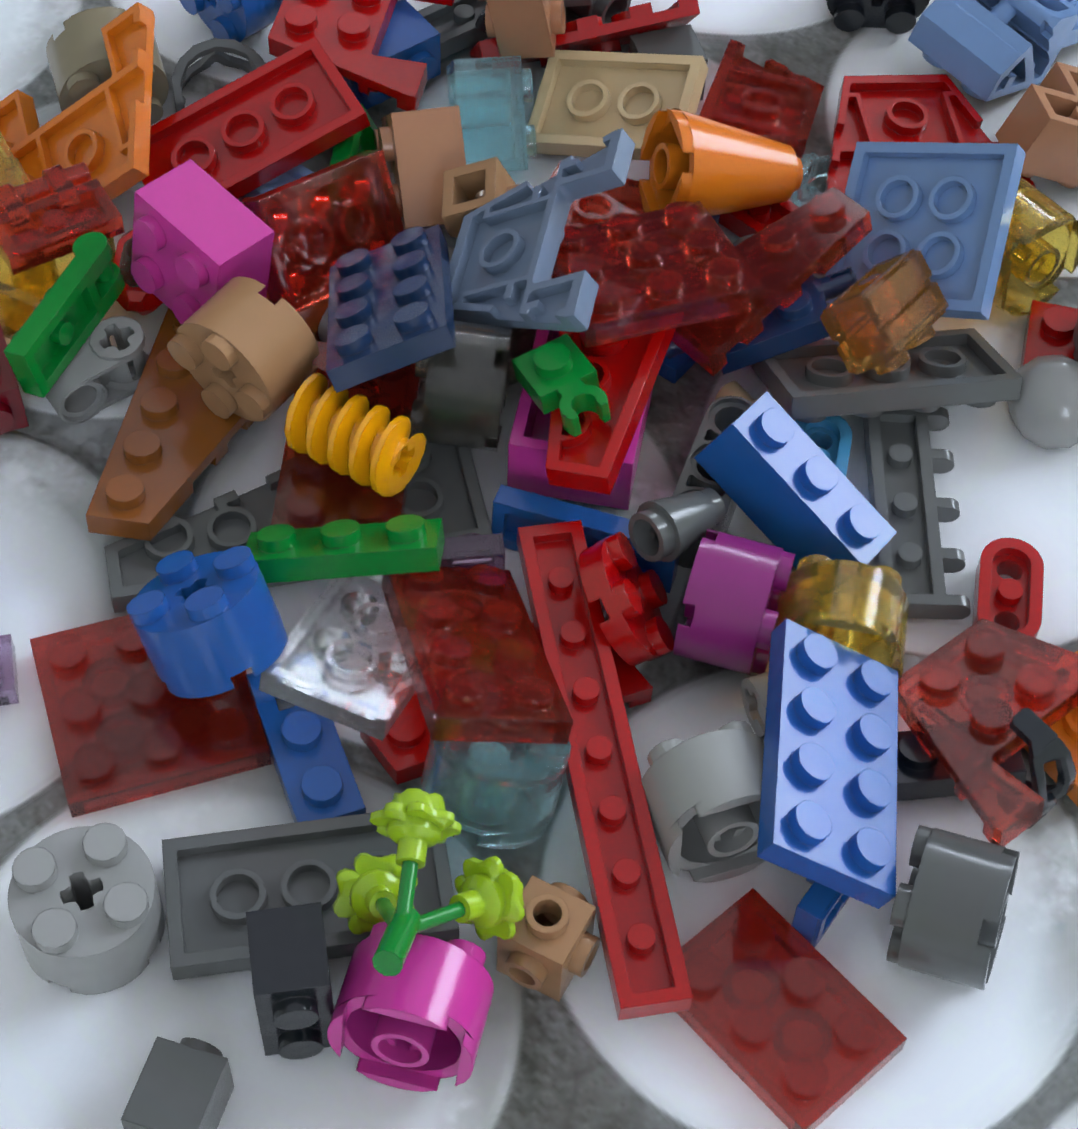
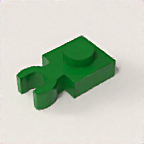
[512,333,611,437]

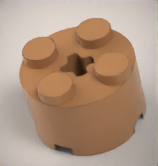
[167,276,319,422]

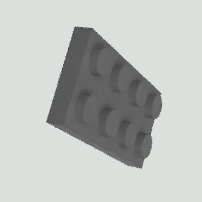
[751,328,1023,423]
[162,813,459,980]

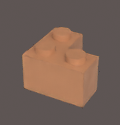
[995,61,1078,189]
[374,105,466,229]

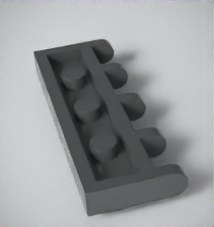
[863,407,971,620]

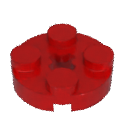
[579,531,674,666]

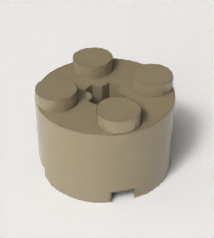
[46,7,169,125]

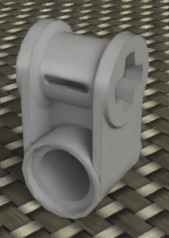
[46,316,149,424]

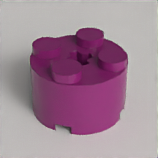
[673,529,795,675]

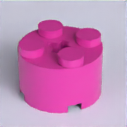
[327,922,494,1092]

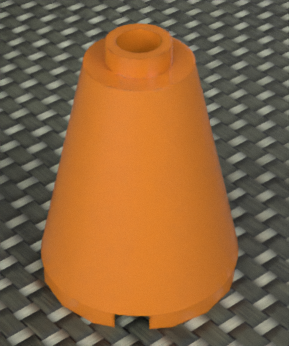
[639,108,803,225]

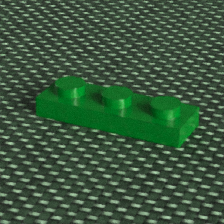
[246,514,445,583]

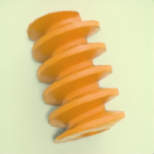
[284,373,427,497]

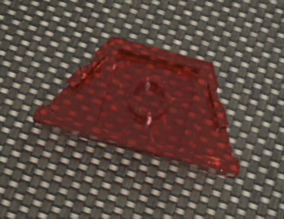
[699,39,824,158]

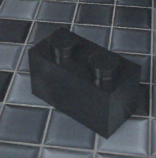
[246,902,334,1059]

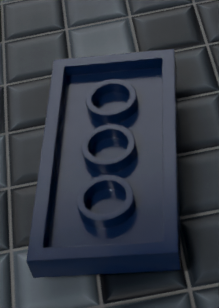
[326,224,456,393]

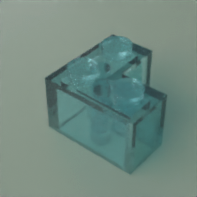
[446,55,537,172]

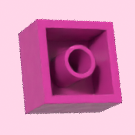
[131,159,274,324]

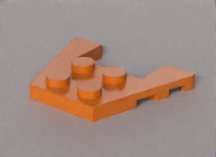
[0,2,155,231]

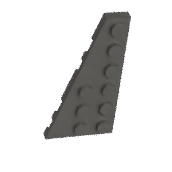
[104,393,493,613]

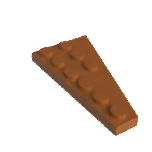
[86,277,329,541]

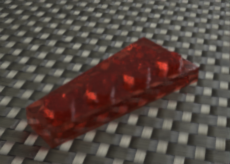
[659,187,872,376]

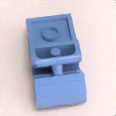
[908,0,1078,102]

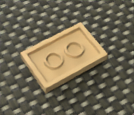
[523,50,709,161]

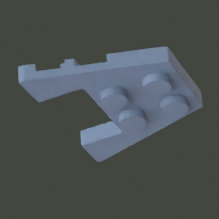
[450,128,635,332]

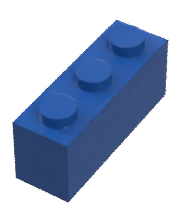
[694,391,897,598]

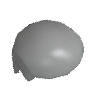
[1007,354,1078,449]

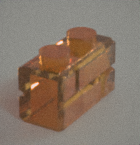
[820,249,949,375]

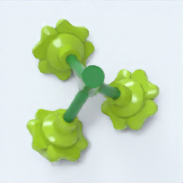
[333,788,525,976]

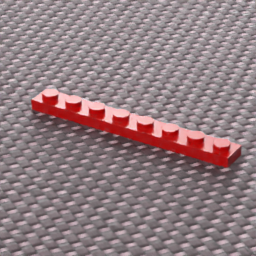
[517,520,693,1021]

